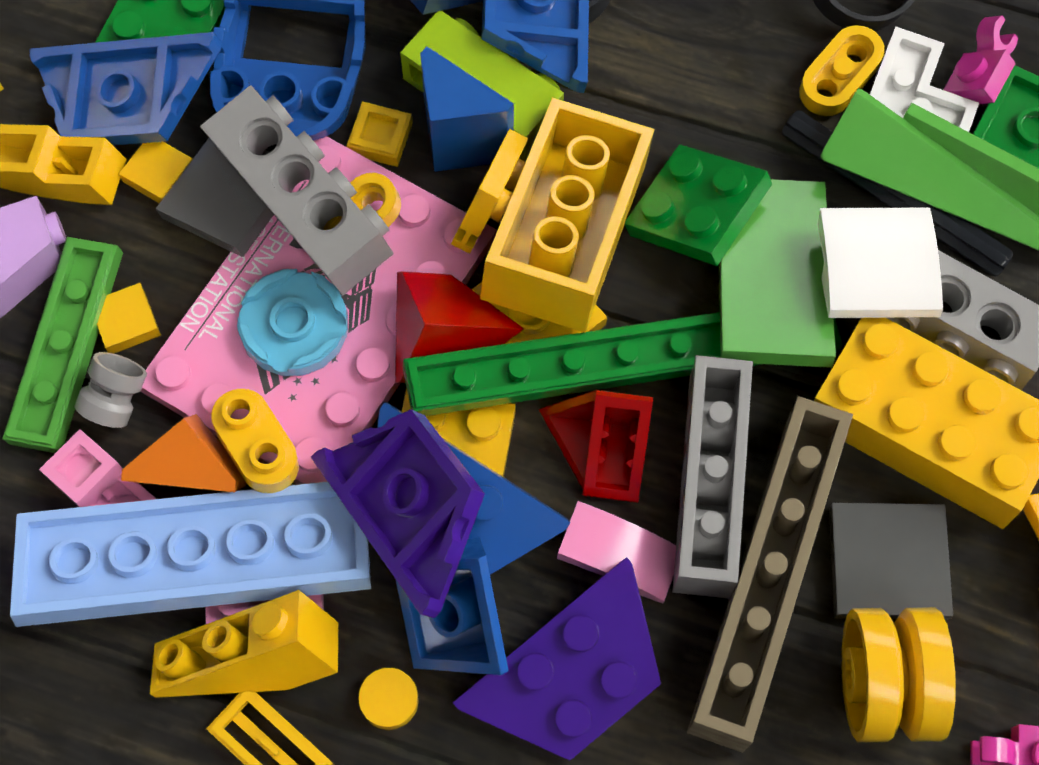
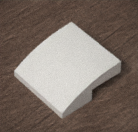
[817,208,943,318]

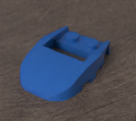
[210,0,366,141]

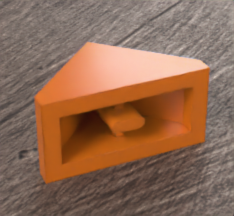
[121,414,246,492]

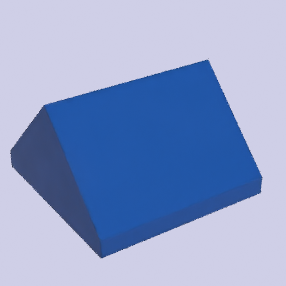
[420,46,514,172]
[396,537,509,675]

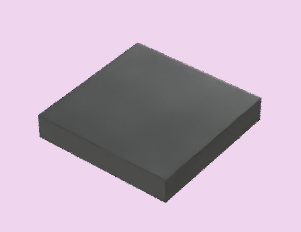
[156,138,274,257]
[829,503,953,620]

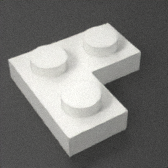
[870,26,979,132]

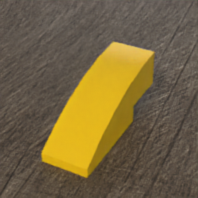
[0,124,127,205]

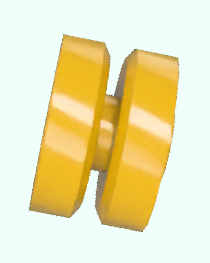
[842,607,955,742]

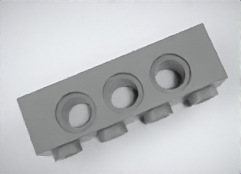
[200,85,394,296]
[887,250,1039,390]
[672,355,753,599]

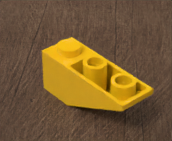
[150,590,339,698]

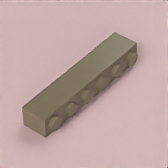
[687,396,853,753]

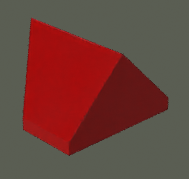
[395,271,524,383]
[538,390,653,503]

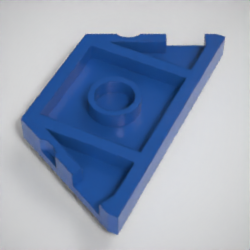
[482,0,589,93]
[30,32,222,145]
[378,402,571,574]

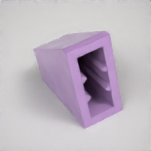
[0,196,66,318]

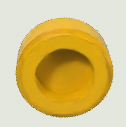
[359,668,419,730]

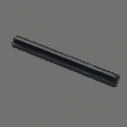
[782,110,1013,277]

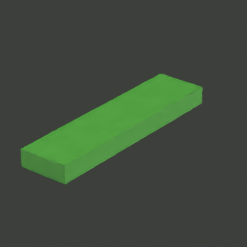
[3,237,123,453]

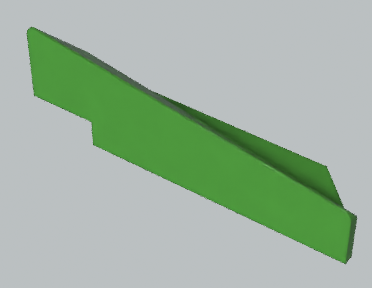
[821,88,1039,250]

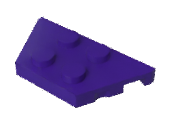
[311,409,485,618]
[453,557,661,760]

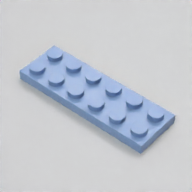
[10,482,371,627]

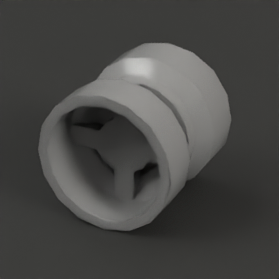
[74,352,147,428]

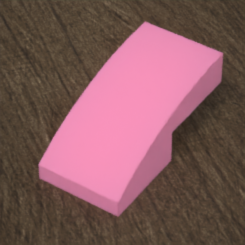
[39,429,156,507]
[557,501,676,604]

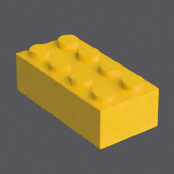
[480,97,655,333]
[814,318,1039,529]

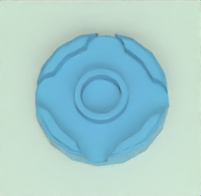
[237,269,348,376]

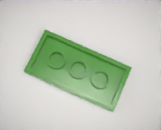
[719,179,836,368]

